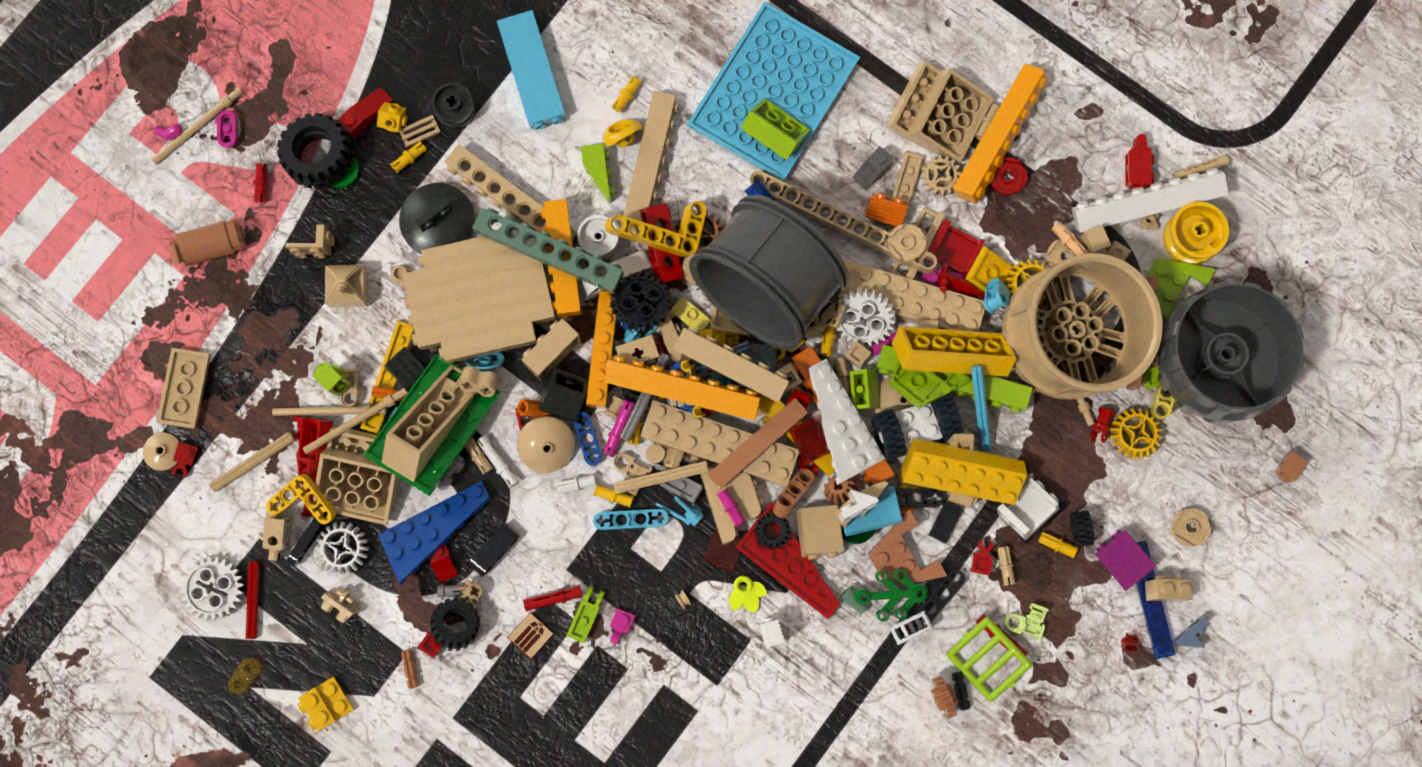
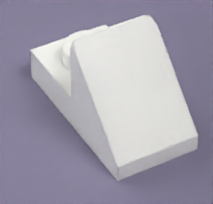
[839,490,879,524]

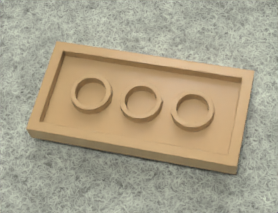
[156,348,211,429]

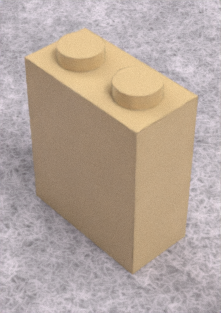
[795,505,844,560]

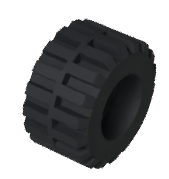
[429,598,480,651]

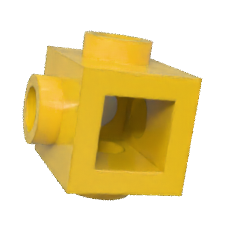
[377,102,408,132]

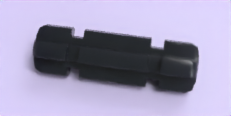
[951,671,971,711]

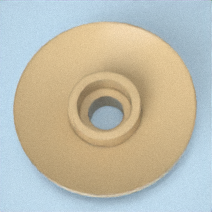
[143,432,179,471]

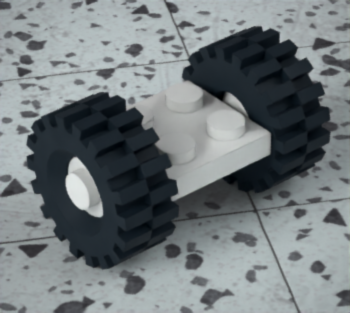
[871,393,964,461]

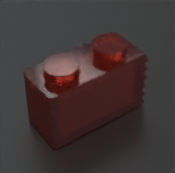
[789,418,830,465]

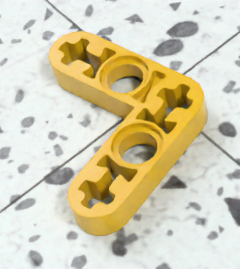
[266,474,336,524]

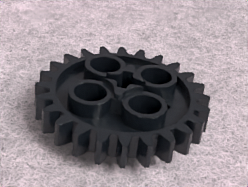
[610,272,672,332]

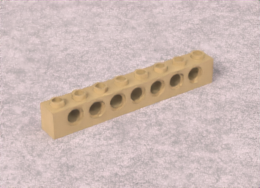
[445,144,577,244]

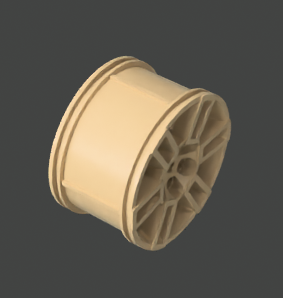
[1002,253,1163,400]

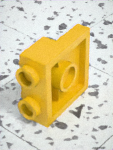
[297,677,355,732]

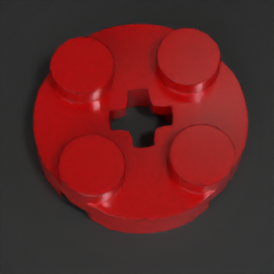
[990,157,1027,196]

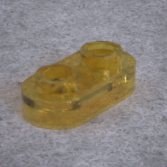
[228,658,261,694]

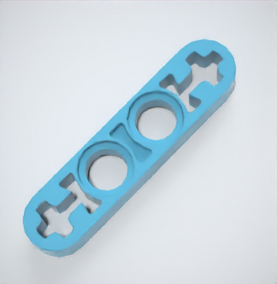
[593,509,669,530]

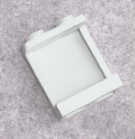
[997,478,1059,541]

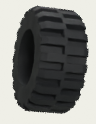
[277,113,354,189]

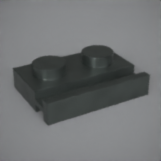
[384,346,426,392]

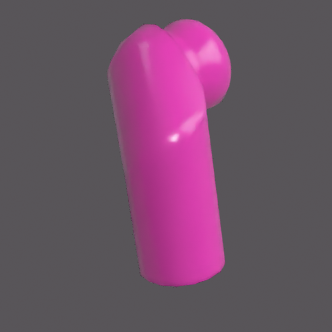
[154,124,183,140]

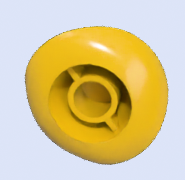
[603,119,644,148]

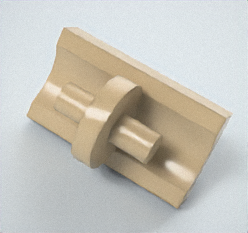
[321,588,360,623]

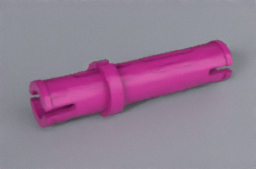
[603,399,636,457]

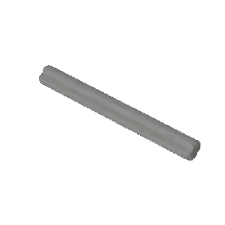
[620,353,670,442]

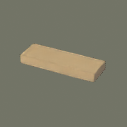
[891,151,924,210]

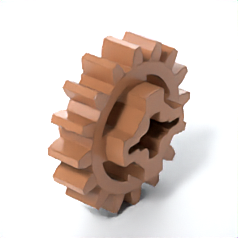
[931,675,958,719]

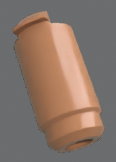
[168,220,245,267]

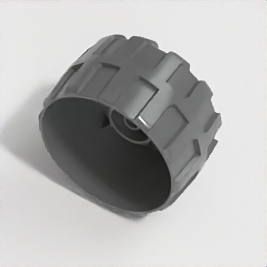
[1154,282,1305,424]

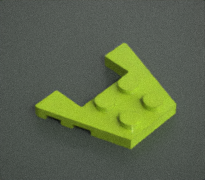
[1146,258,1216,320]
[889,361,970,409]

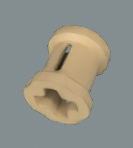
[604,396,624,420]

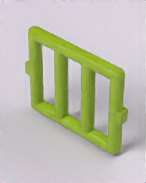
[946,617,1032,702]

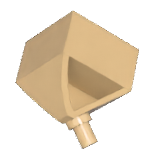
[325,265,368,308]

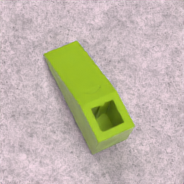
[581,143,614,203]

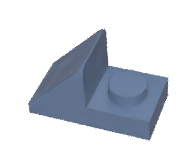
[1170,617,1209,648]

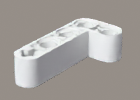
[578,250,653,301]

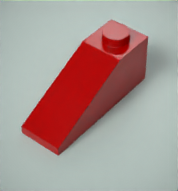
[337,87,394,139]

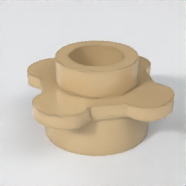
[1139,213,1159,230]

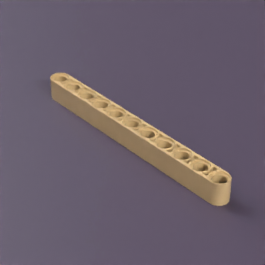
[750,171,937,274]

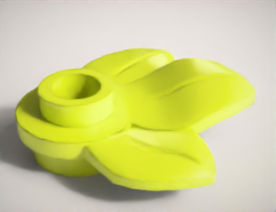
[729,576,767,613]

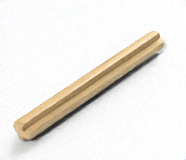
[209,432,295,492]
[614,461,709,494]

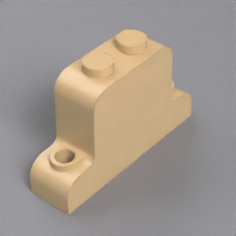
[700,467,764,546]

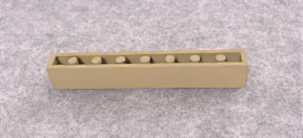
[620,90,679,239]

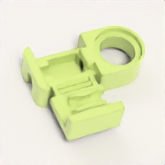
[1004,603,1049,641]

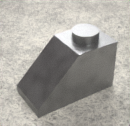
[852,146,894,190]

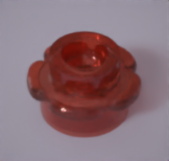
[1121,635,1140,653]

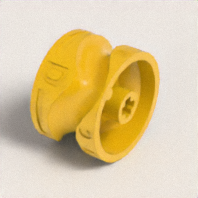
[1162,202,1229,265]

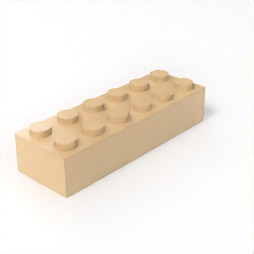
[673,326,789,402]

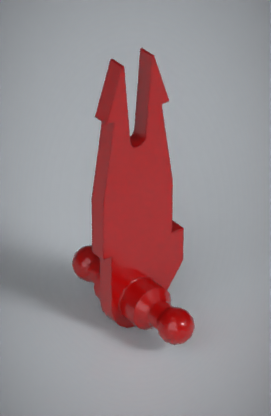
[938,265,985,300]

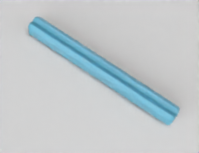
[971,365,992,452]

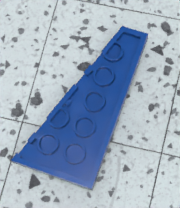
[378,481,491,585]

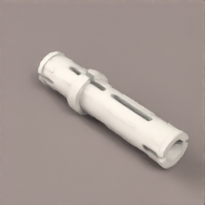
[476,435,520,488]

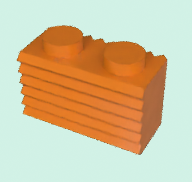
[865,192,908,227]

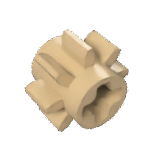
[459,580,484,604]

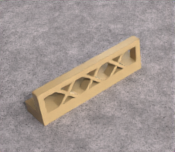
[891,207,945,280]

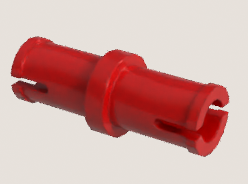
[253,163,268,203]

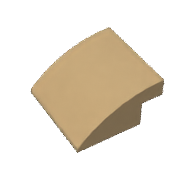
[885,61,994,163]
[312,425,401,525]

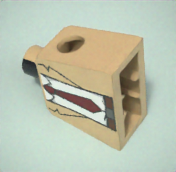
[263,515,293,561]

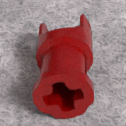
[1090,407,1115,443]

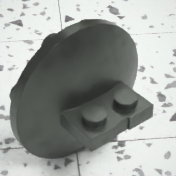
[399,183,476,255]

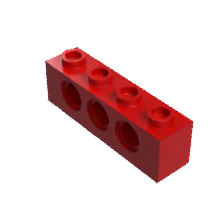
[639,203,683,283]

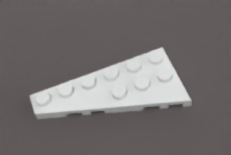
[809,359,885,485]

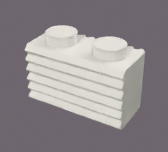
[759,617,785,648]

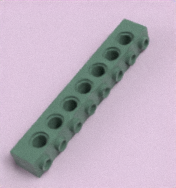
[472,207,624,294]

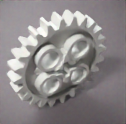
[836,288,896,346]
[179,557,245,620]

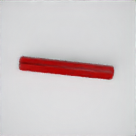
[245,561,260,639]

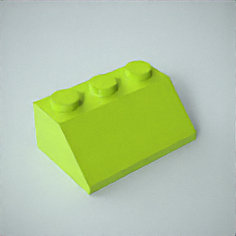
[741,98,811,160]

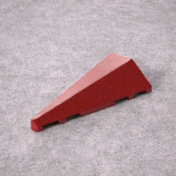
[293,416,334,517]

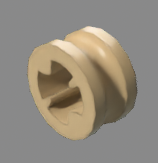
[675,590,692,610]

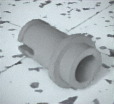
[437,583,461,599]

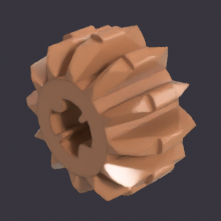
[824,473,857,505]

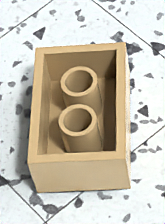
[522,319,581,382]

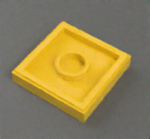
[965,247,1013,293]

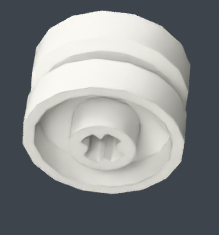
[577,215,620,261]

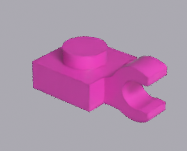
[610,608,635,645]

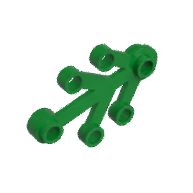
[853,569,928,622]

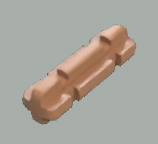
[401,650,419,689]

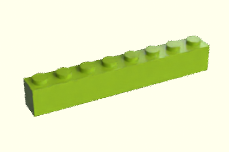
[876,344,1032,414]

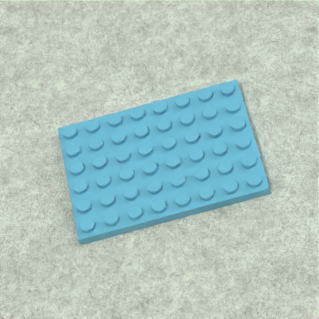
[687,1,860,182]

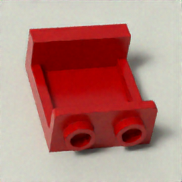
[928,219,985,275]

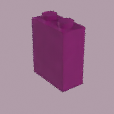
[1095,530,1156,591]

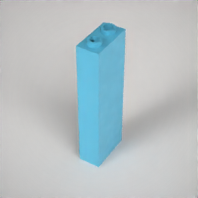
[497,10,566,130]

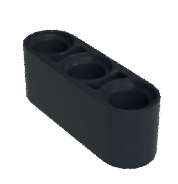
[468,522,520,577]

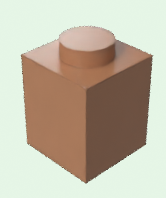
[1274,451,1308,483]

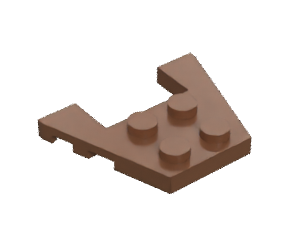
[868,509,947,586]

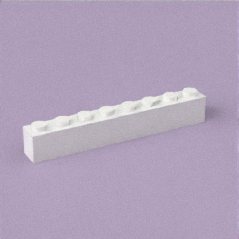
[1072,168,1229,233]

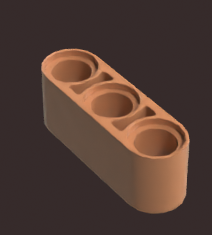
[773,469,814,518]

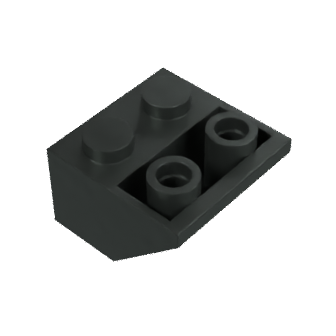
[538,367,589,422]

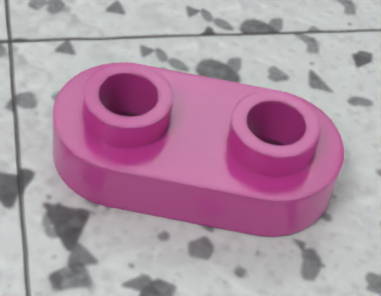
[217,110,238,149]

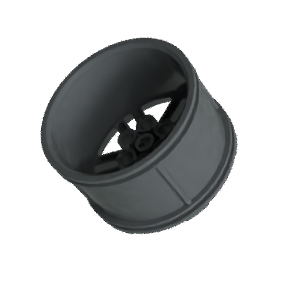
[689,194,850,350]

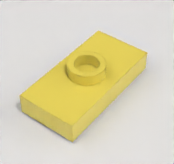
[672,296,711,330]

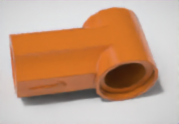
[517,399,553,418]

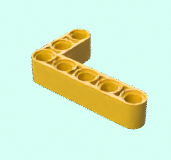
[605,201,707,257]

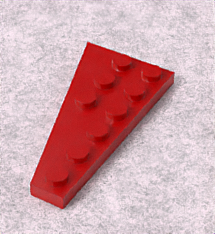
[735,502,840,619]

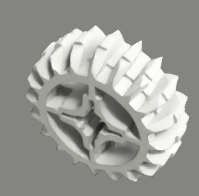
[315,522,369,575]

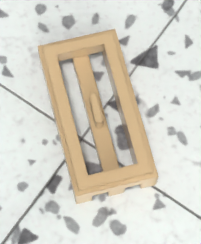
[399,115,441,148]

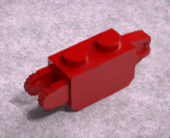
[1125,133,1155,190]

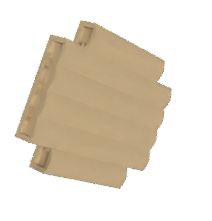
[400,231,556,364]

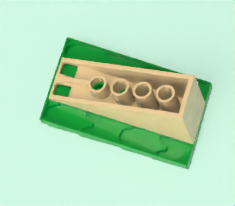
[364,353,501,496]

